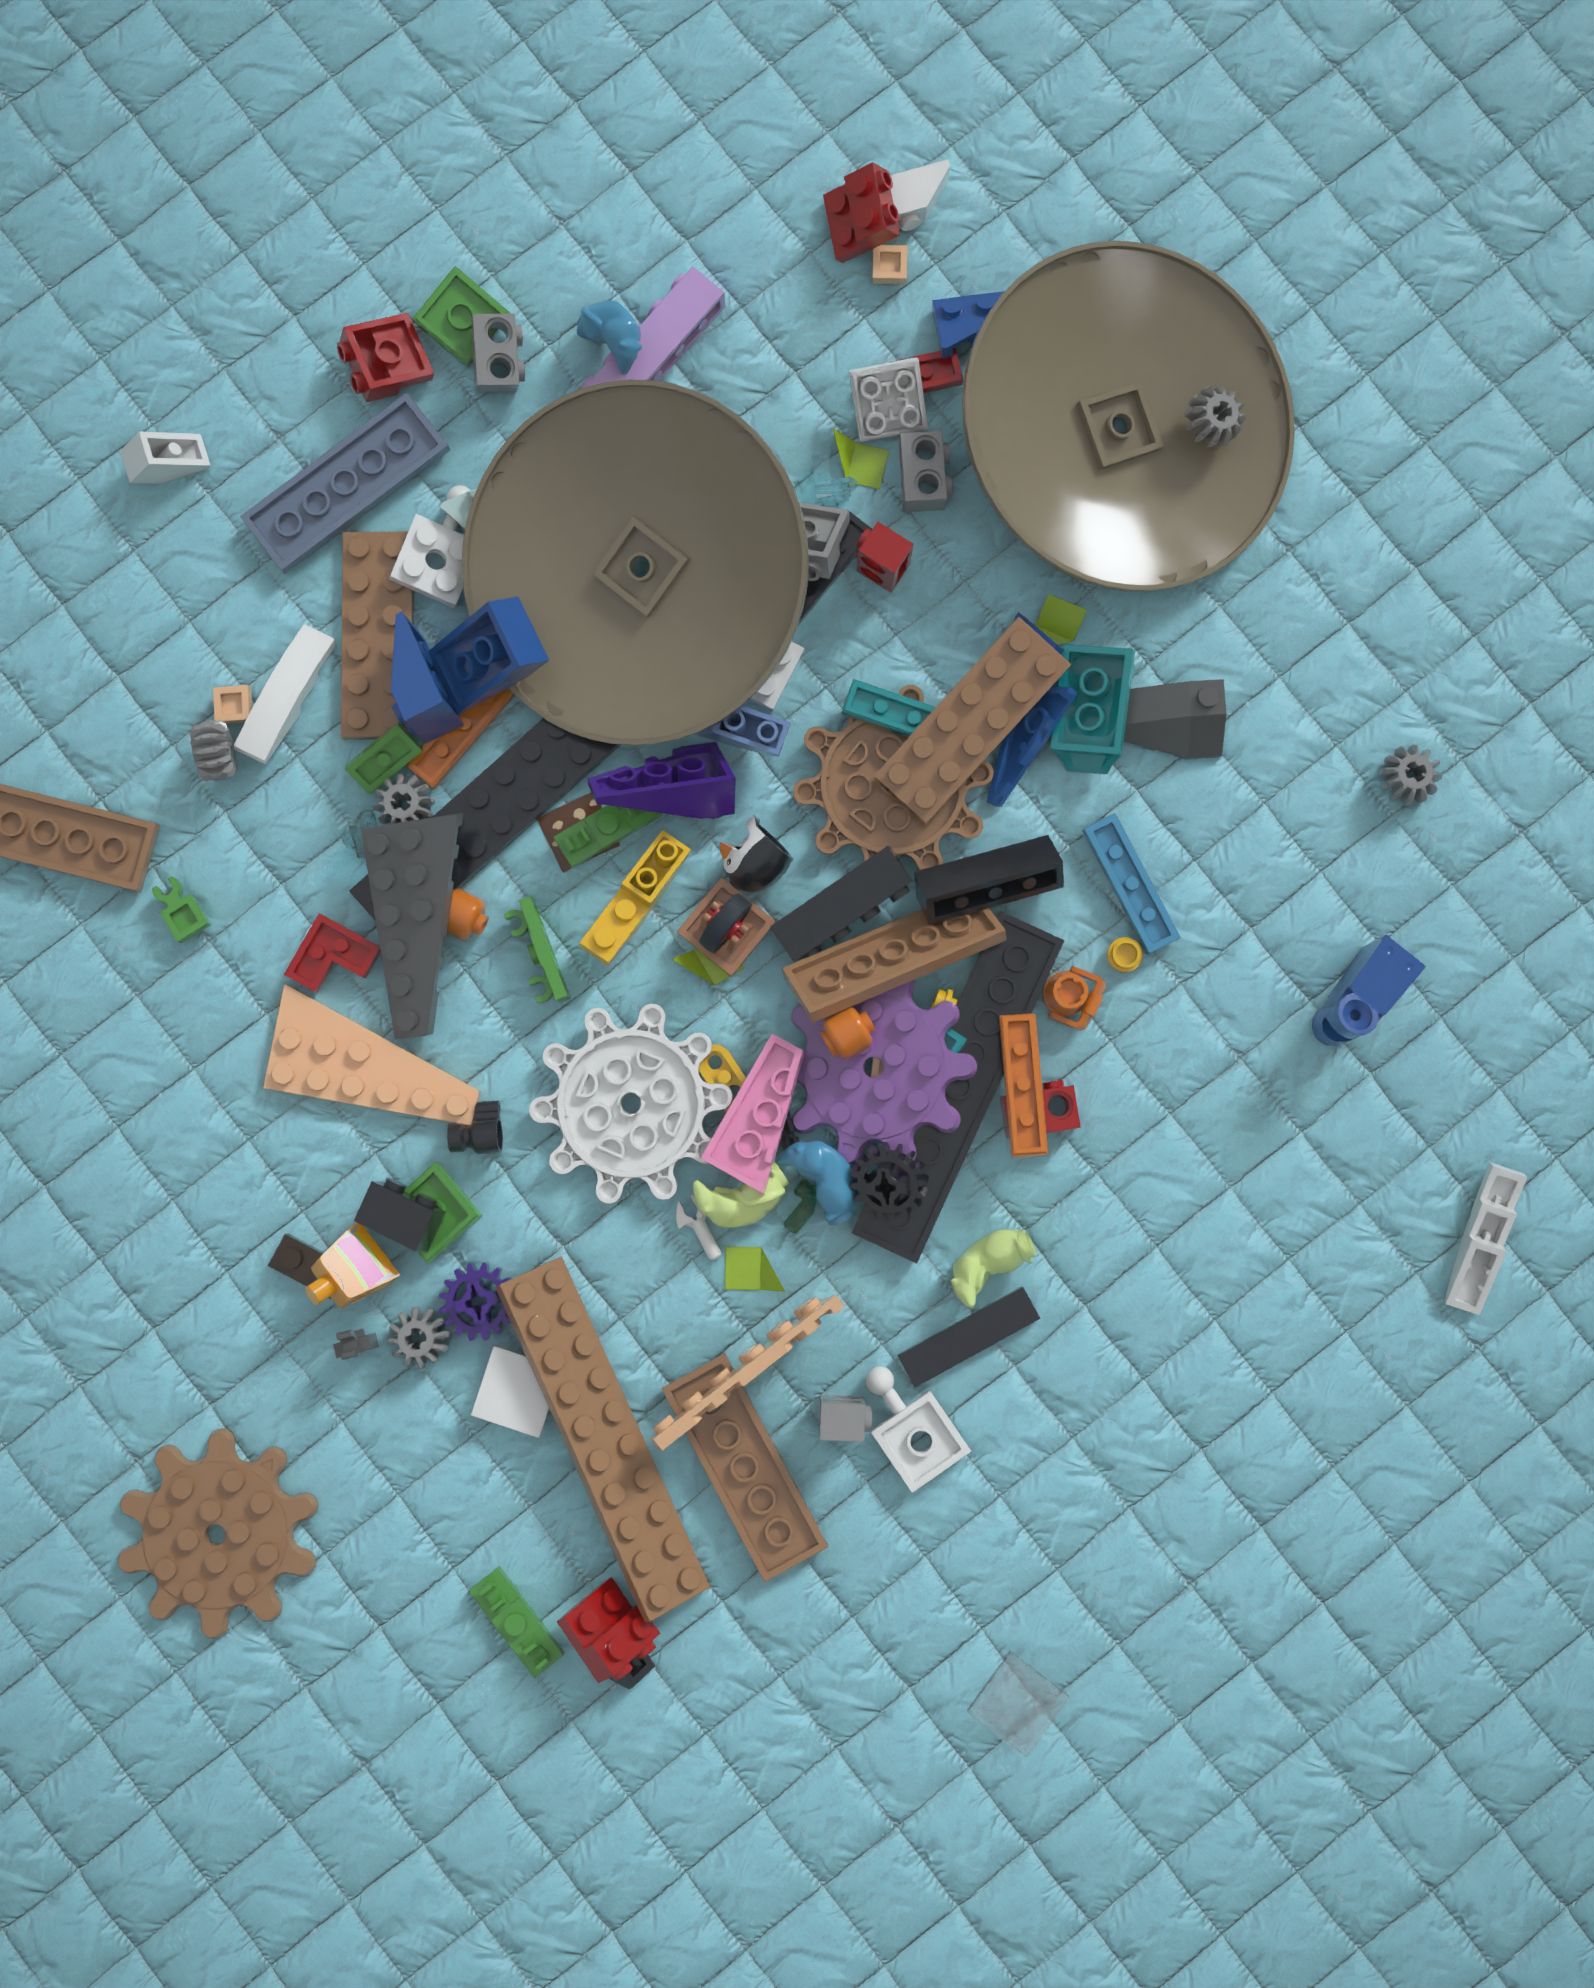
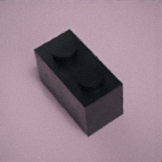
[354,1178,446,1251]

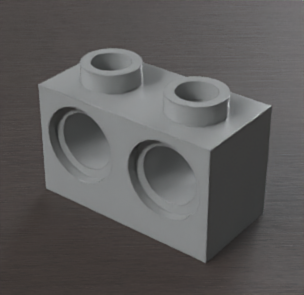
[471,314,525,393]
[899,431,953,512]
[819,1395,872,1442]

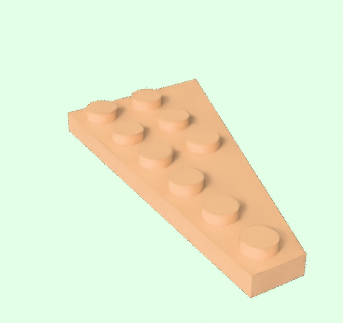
[263,984,481,1125]
[650,1295,845,1451]

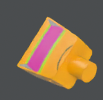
[305,1222,400,1308]

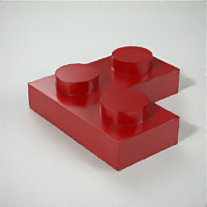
[284,913,381,993]

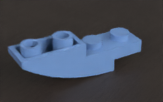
[695,706,791,757]

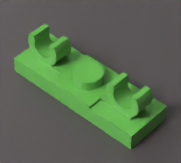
[554,805,662,869]
[504,897,571,1003]
[469,1566,565,1678]

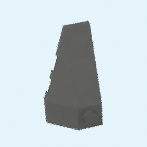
[1123,679,1226,759]

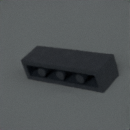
[913,835,1064,925]
[770,846,913,962]

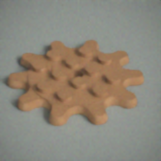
[793,685,994,870]
[118,1428,318,1639]

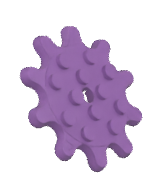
[791,980,977,1166]

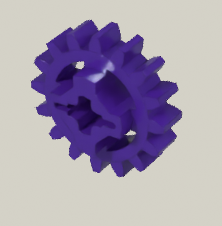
[439,1262,512,1341]

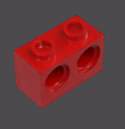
[855,521,914,593]
[1000,1080,1081,1139]

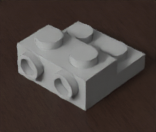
[799,502,850,581]

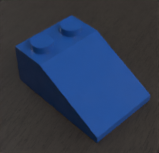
[428,596,549,714]
[391,611,464,743]

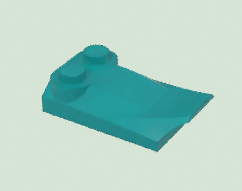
[1050,644,1135,774]

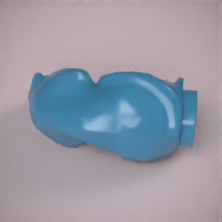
[576,300,642,375]
[775,1141,858,1225]

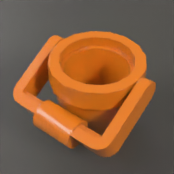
[1042,966,1106,1031]

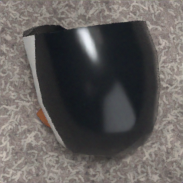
[720,815,793,892]

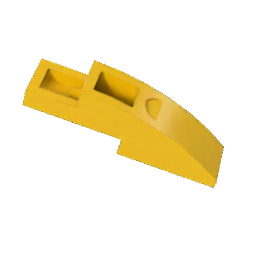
[579,830,691,966]

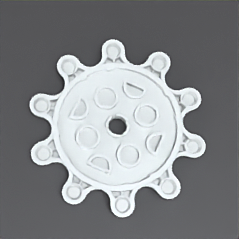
[529,1004,733,1204]

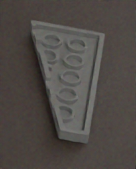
[361,813,463,1039]

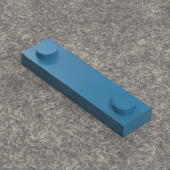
[1082,813,1181,955]

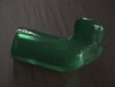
[784,1179,817,1234]

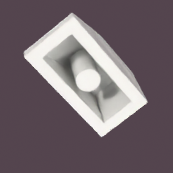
[890,159,950,231]
[120,432,211,484]

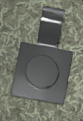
[333,1328,379,1360]

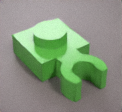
[152,876,212,944]

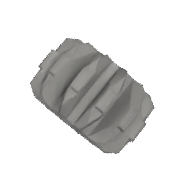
[1184,385,1247,448]
[190,720,237,781]
[1379,744,1443,805]
[373,774,435,824]
[387,1306,450,1369]

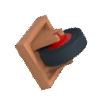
[677,877,776,977]

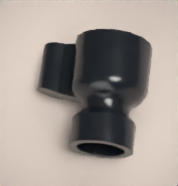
[447,1100,503,1154]

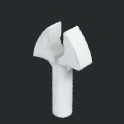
[676,1195,722,1260]

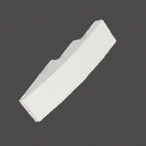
[233,624,335,764]
[1444,1162,1527,1316]

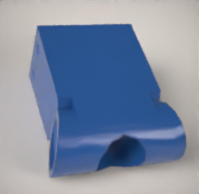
[1312,935,1426,1046]

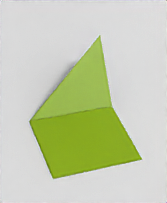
[833,428,889,490]
[1035,594,1087,645]
[672,949,745,986]
[725,1246,785,1292]

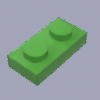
[345,721,422,795]

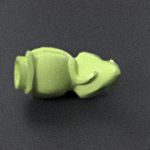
[693,1161,789,1228]
[951,1229,1037,1308]

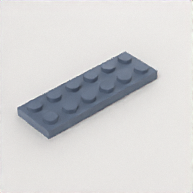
[240,392,450,574]

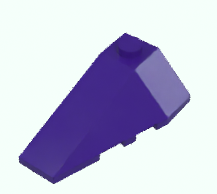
[588,742,736,819]

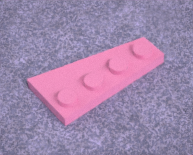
[701,1034,805,1194]

